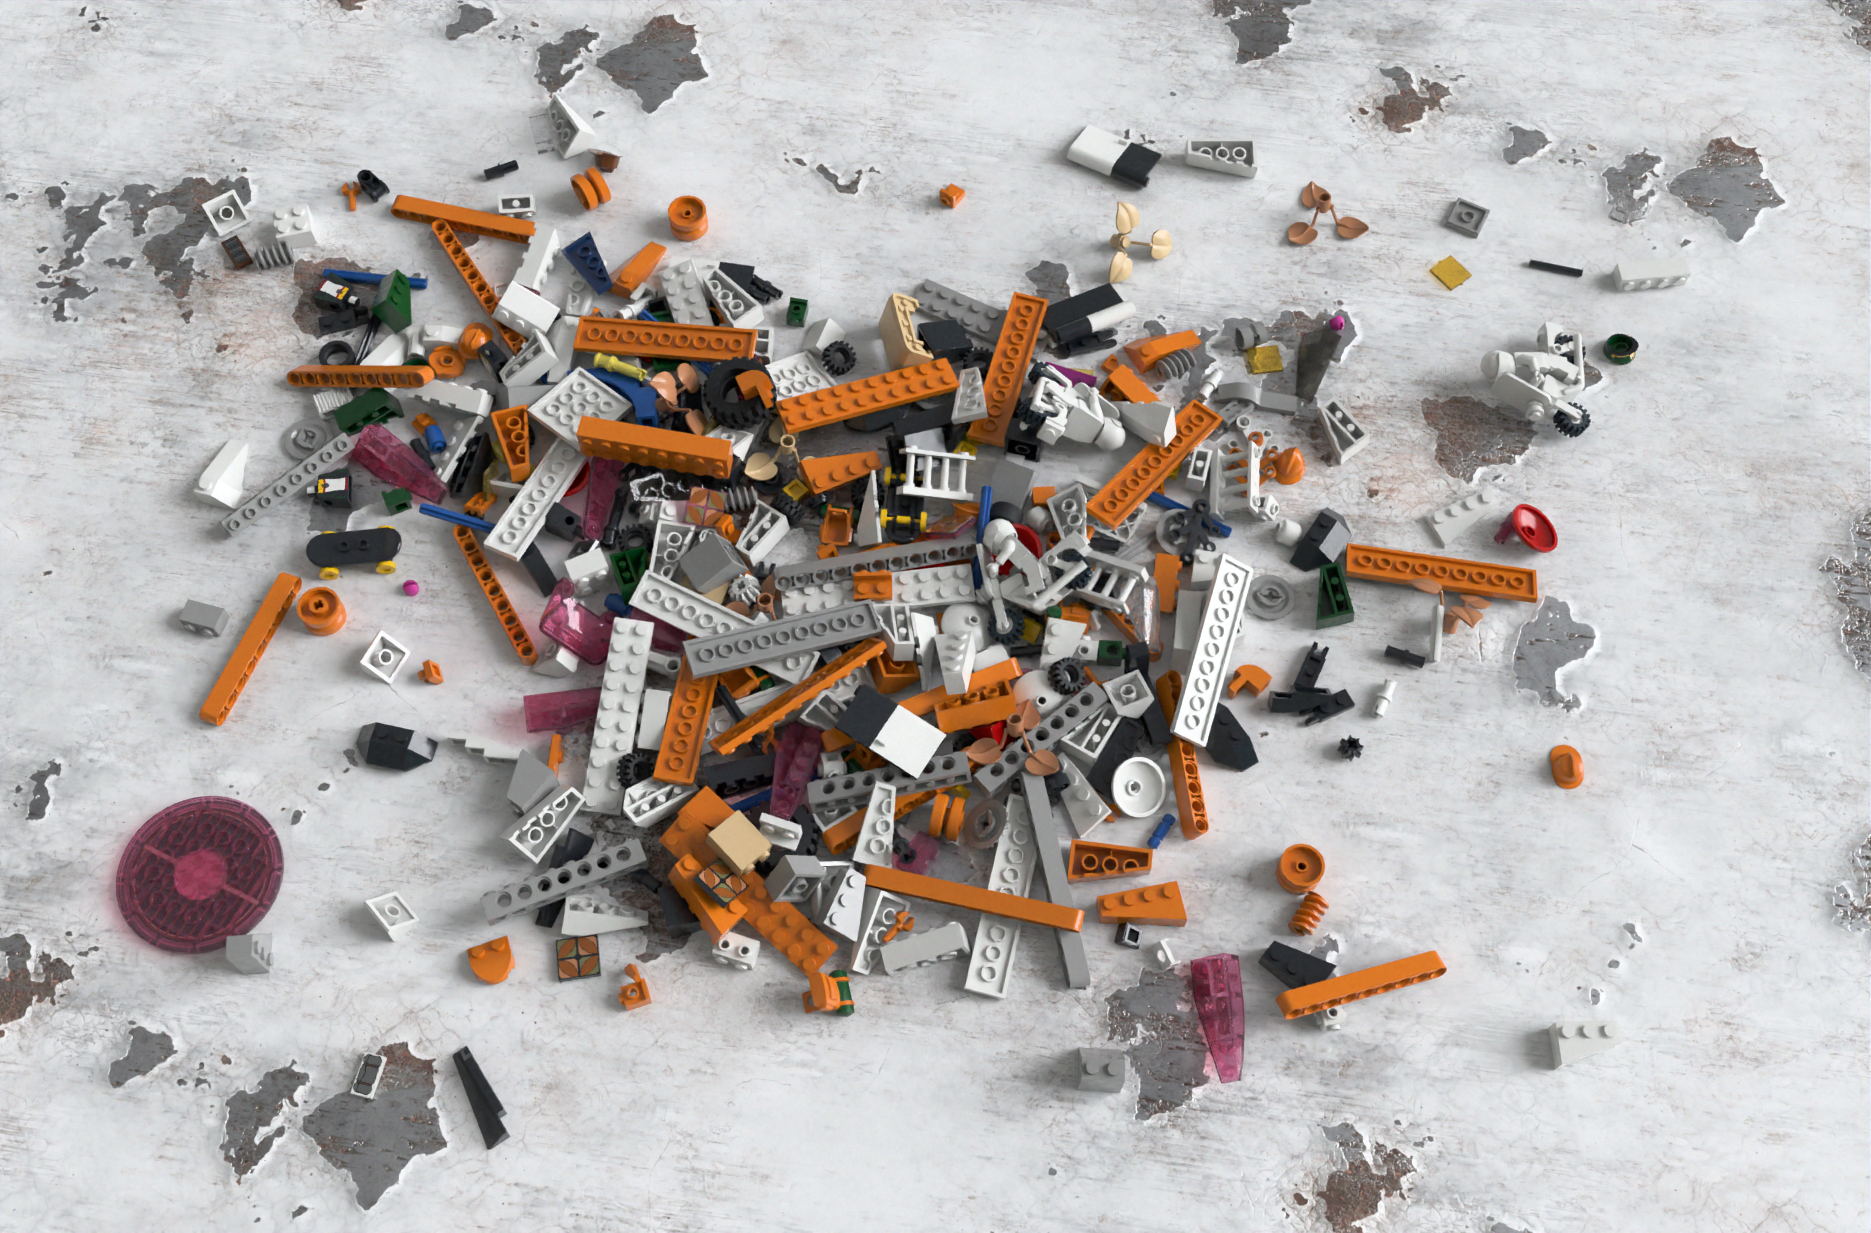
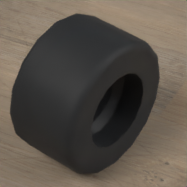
[989,501,1024,524]

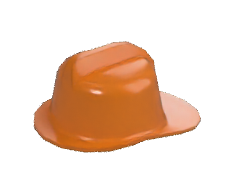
[457,322,493,360]
[952,502,980,526]
[1550,745,1584,789]

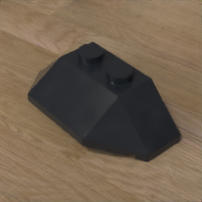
[842,402,913,432]
[448,432,496,499]
[1289,507,1352,572]
[1204,702,1259,772]
[356,722,438,772]

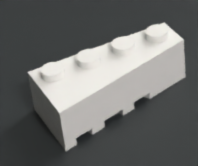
[1184,138,1258,179]
[513,222,561,296]
[702,266,764,329]
[407,379,494,418]
[649,519,696,582]
[1168,590,1204,675]
[934,631,976,695]
[498,784,586,864]
[880,922,972,975]

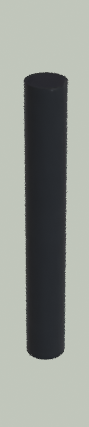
[1529,259,1583,277]

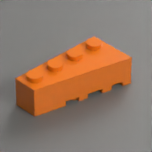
[1099,364,1160,403]
[798,451,883,497]
[933,678,1017,734]
[1067,839,1153,884]
[668,853,748,946]
[1095,881,1187,927]

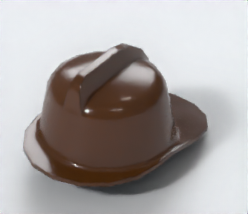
[588,149,623,173]

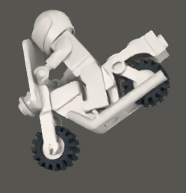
[1480,322,1591,438]
[1017,362,1126,451]
[975,519,1094,646]

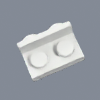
[759,812,802,851]

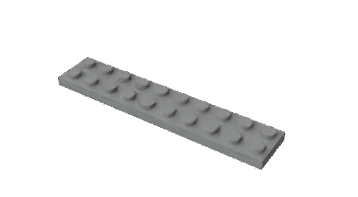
[683,599,883,679]

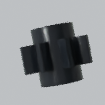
[1337,735,1364,761]

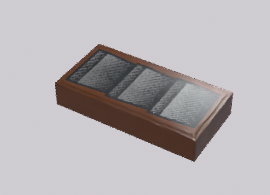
[221,235,253,270]

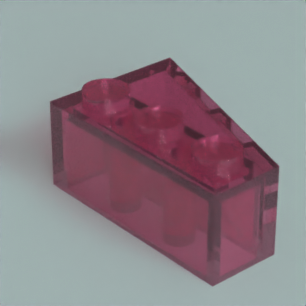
[628,607,687,653]

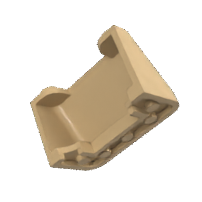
[878,293,934,372]

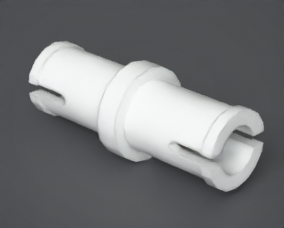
[1196,369,1224,402]
[1371,678,1397,718]

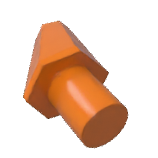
[624,963,641,982]

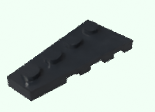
[1086,716,1142,802]

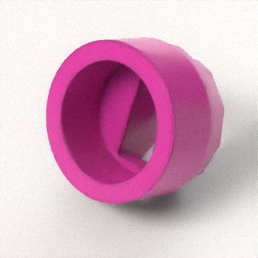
[1329,316,1344,331]
[403,580,419,596]

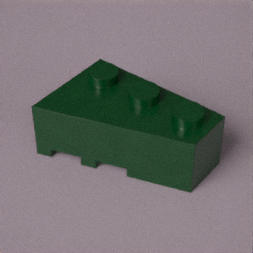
[370,269,412,334]
[333,387,405,437]
[609,546,650,606]
[1316,562,1354,630]

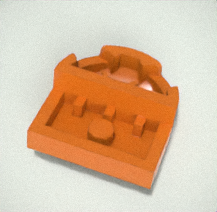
[467,935,515,985]

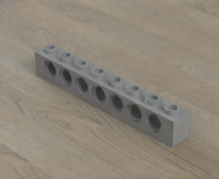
[219,432,356,538]
[974,681,1109,800]
[807,751,972,814]
[480,838,648,926]

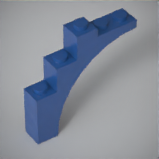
[567,367,659,428]

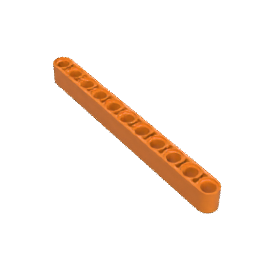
[432,219,527,357]
[820,657,1023,753]
[863,864,1085,933]

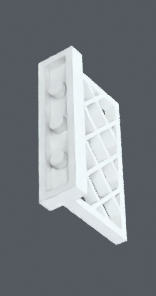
[1075,474,1147,546]

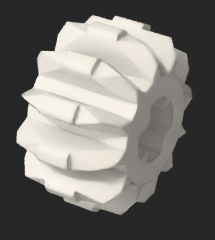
[728,574,762,606]

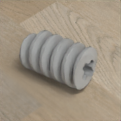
[255,241,295,270]
[1155,348,1196,383]
[719,486,758,512]

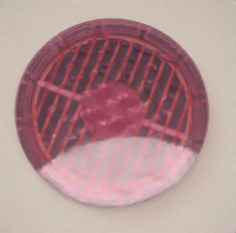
[116,796,284,954]

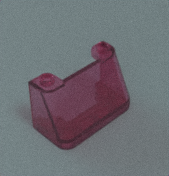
[539,576,624,666]

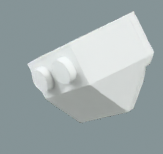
[622,776,699,828]

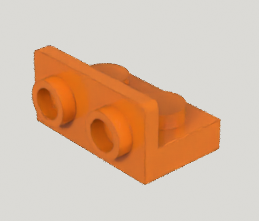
[853,570,893,601]

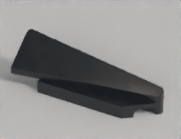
[535,828,594,928]
[453,1046,511,1150]

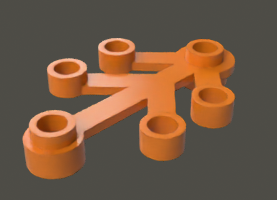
[1227,431,1278,498]

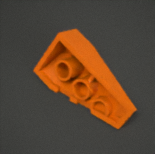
[608,241,667,301]
[1123,330,1202,374]
[870,636,920,693]

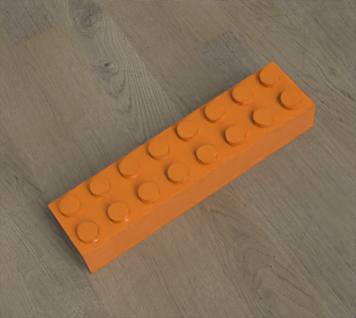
[576,415,733,479]

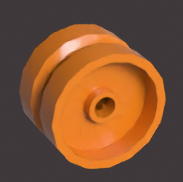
[570,166,612,211]
[668,195,708,241]
[297,587,347,636]
[928,793,966,842]
[1276,843,1325,895]

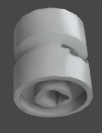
[1235,321,1268,350]

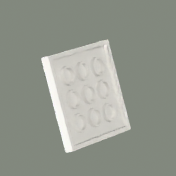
[765,350,837,403]
[527,366,633,452]

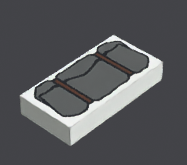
[350,1052,387,1100]

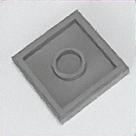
[1445,197,1490,239]

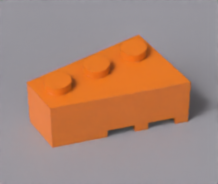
[1148,553,1182,615]

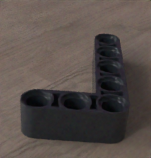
[1124,641,1172,748]

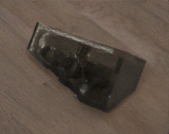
[1295,329,1342,402]
[628,469,706,502]

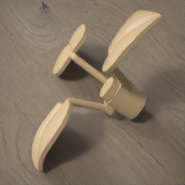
[1109,202,1172,284]
[744,416,816,483]

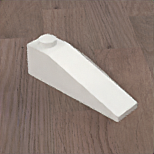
[423,321,501,352]

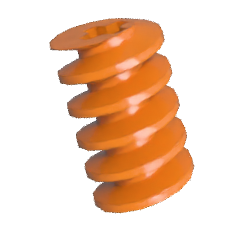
[1288,891,1330,937]

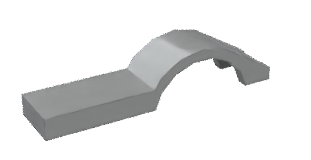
[1214,382,1297,416]

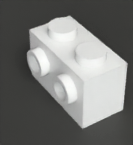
[497,193,536,218]
[712,932,761,971]

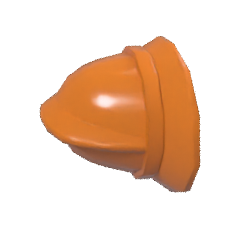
[1272,447,1305,485]

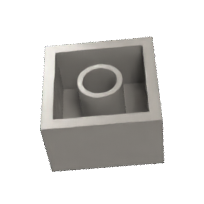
[764,855,826,902]

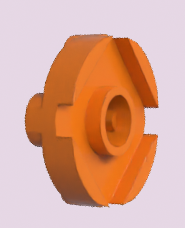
[428,345,466,379]

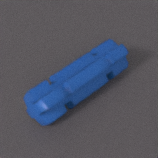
[1147,814,1176,849]

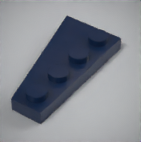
[561,231,614,296]

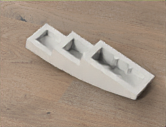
[447,730,519,766]

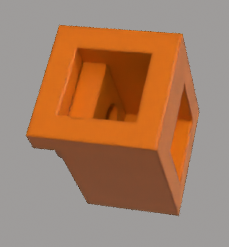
[618,978,652,1011]

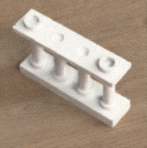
[1209,440,1262,522]
[896,445,976,502]
[1067,550,1149,615]

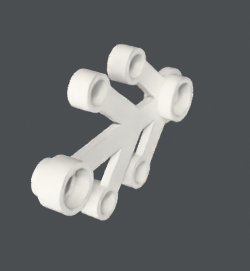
[1227,415,1280,476]

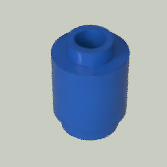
[424,425,447,453]
[604,593,634,618]

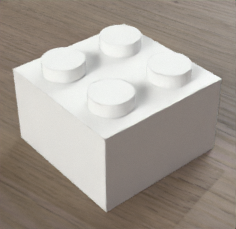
[272,203,317,249]
[564,548,613,598]

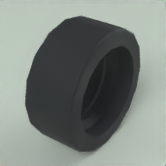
[318,340,355,365]

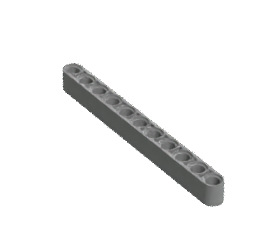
[772,534,978,591]
[1019,771,1090,989]

